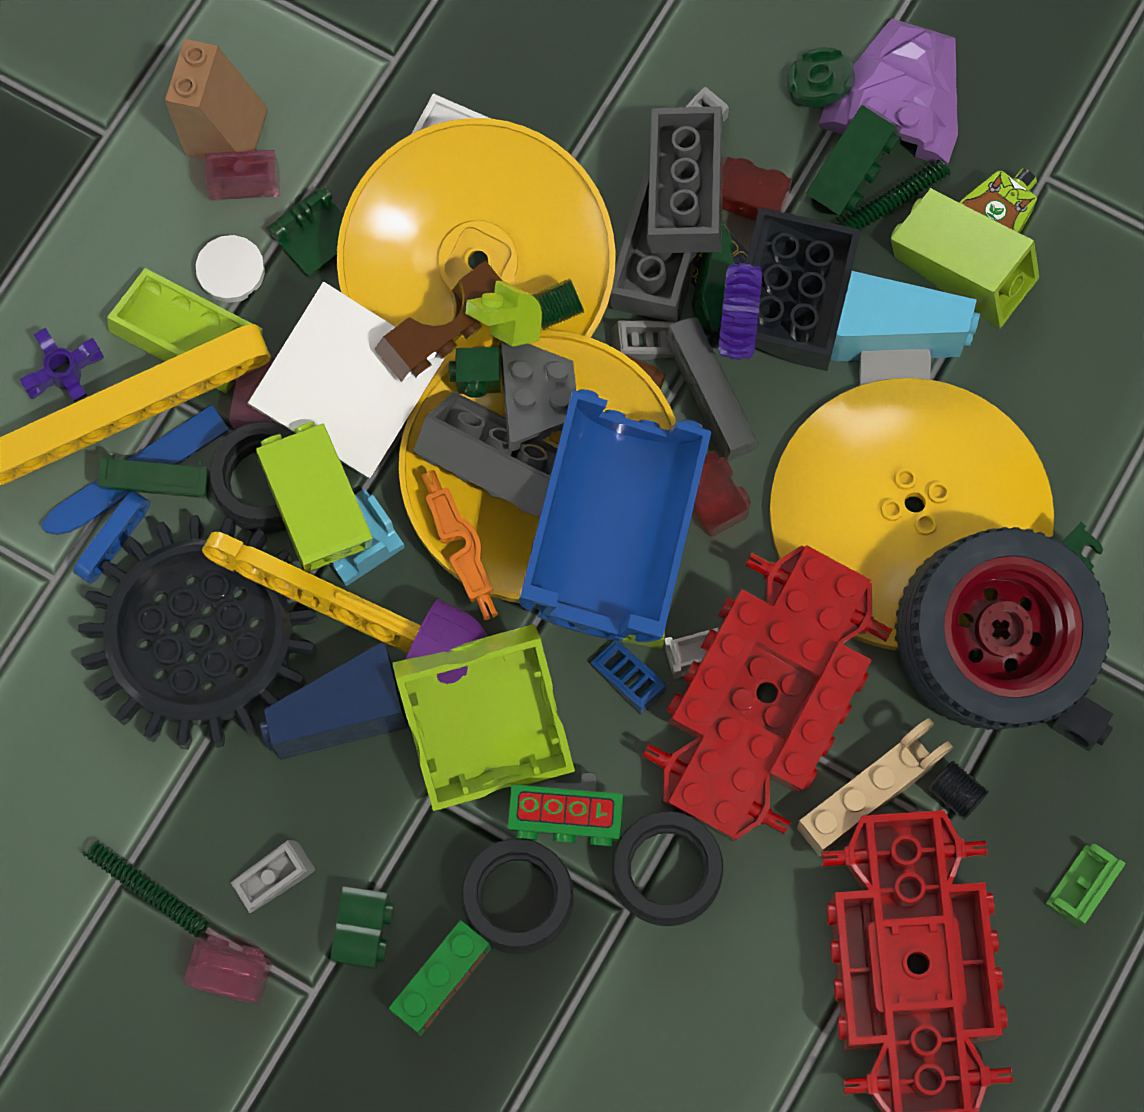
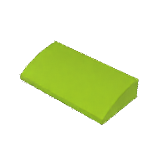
[107,268,263,394]

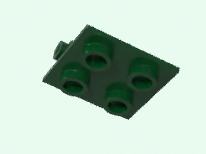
[266,187,344,277]

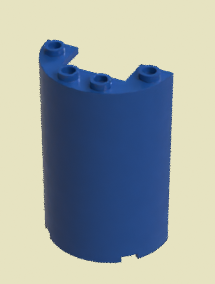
[519,389,712,642]

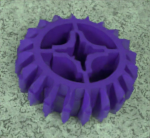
[718,263,762,360]

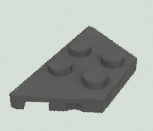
[499,340,576,451]

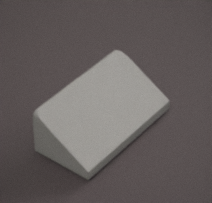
[859,349,931,386]

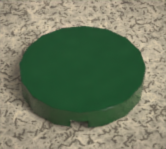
[787,47,855,107]

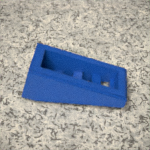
[590,640,667,715]

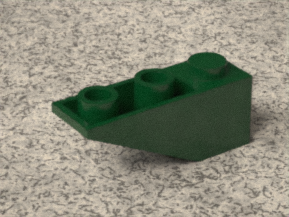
[692,221,735,336]

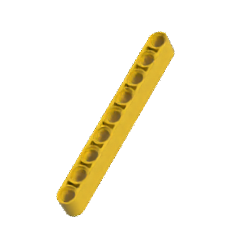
[0,324,271,486]

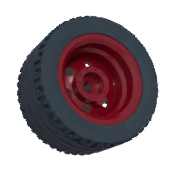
[894,527,1111,730]

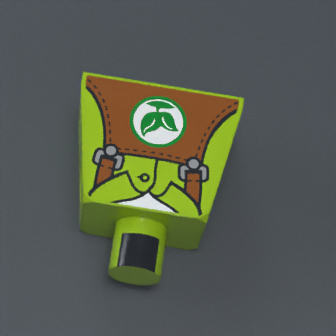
[960,169,1037,233]

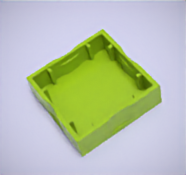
[392,624,575,811]

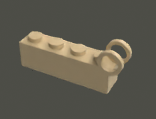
[797,718,953,857]

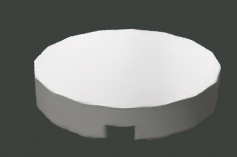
[195,235,265,303]

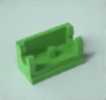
[1045,843,1126,929]

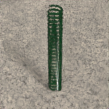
[836,159,951,231]
[83,840,210,937]

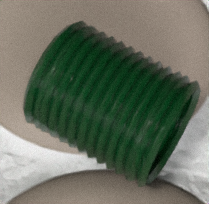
[532,278,584,330]

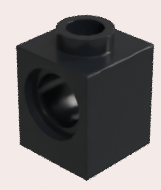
[1051,696,1113,752]

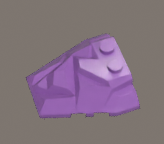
[818,18,958,165]

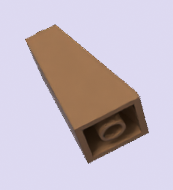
[165,39,268,169]

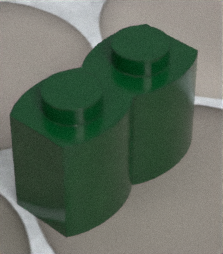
[330,886,394,969]

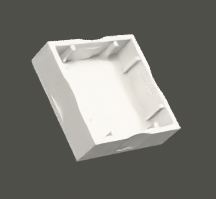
[247,282,444,479]

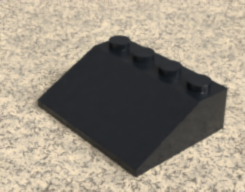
[745,207,861,371]

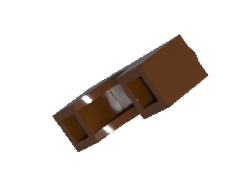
[374,260,503,382]

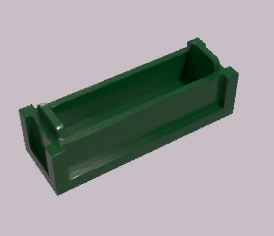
[98,453,210,499]

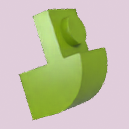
[465,281,542,347]

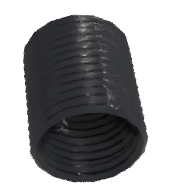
[928,761,989,820]

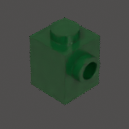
[449,347,501,398]

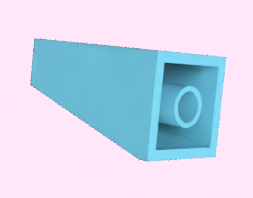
[830,271,980,362]

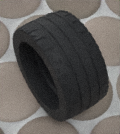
[210,422,296,534]
[612,811,724,926]
[462,839,574,954]

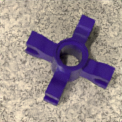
[20,327,104,403]

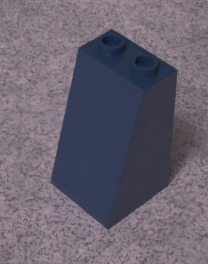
[260,643,407,760]

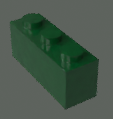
[806,105,902,216]

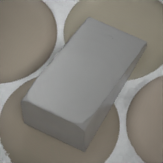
[231,840,315,913]

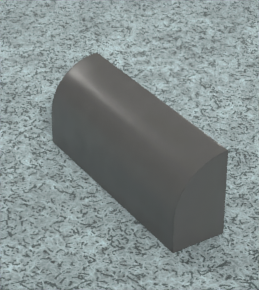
[666,318,759,463]

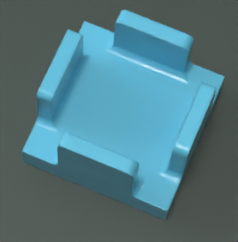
[331,489,405,586]

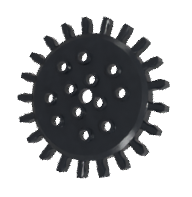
[78,515,318,750]

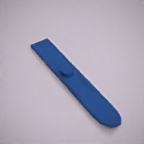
[42,405,230,535]

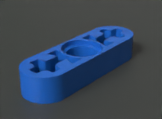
[74,491,150,584]

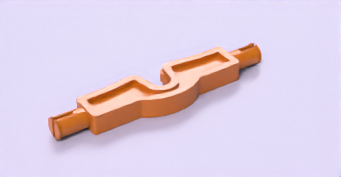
[421,470,498,620]

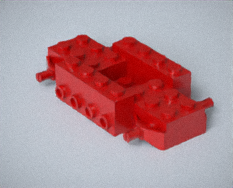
[642,545,893,841]
[821,810,1013,1112]

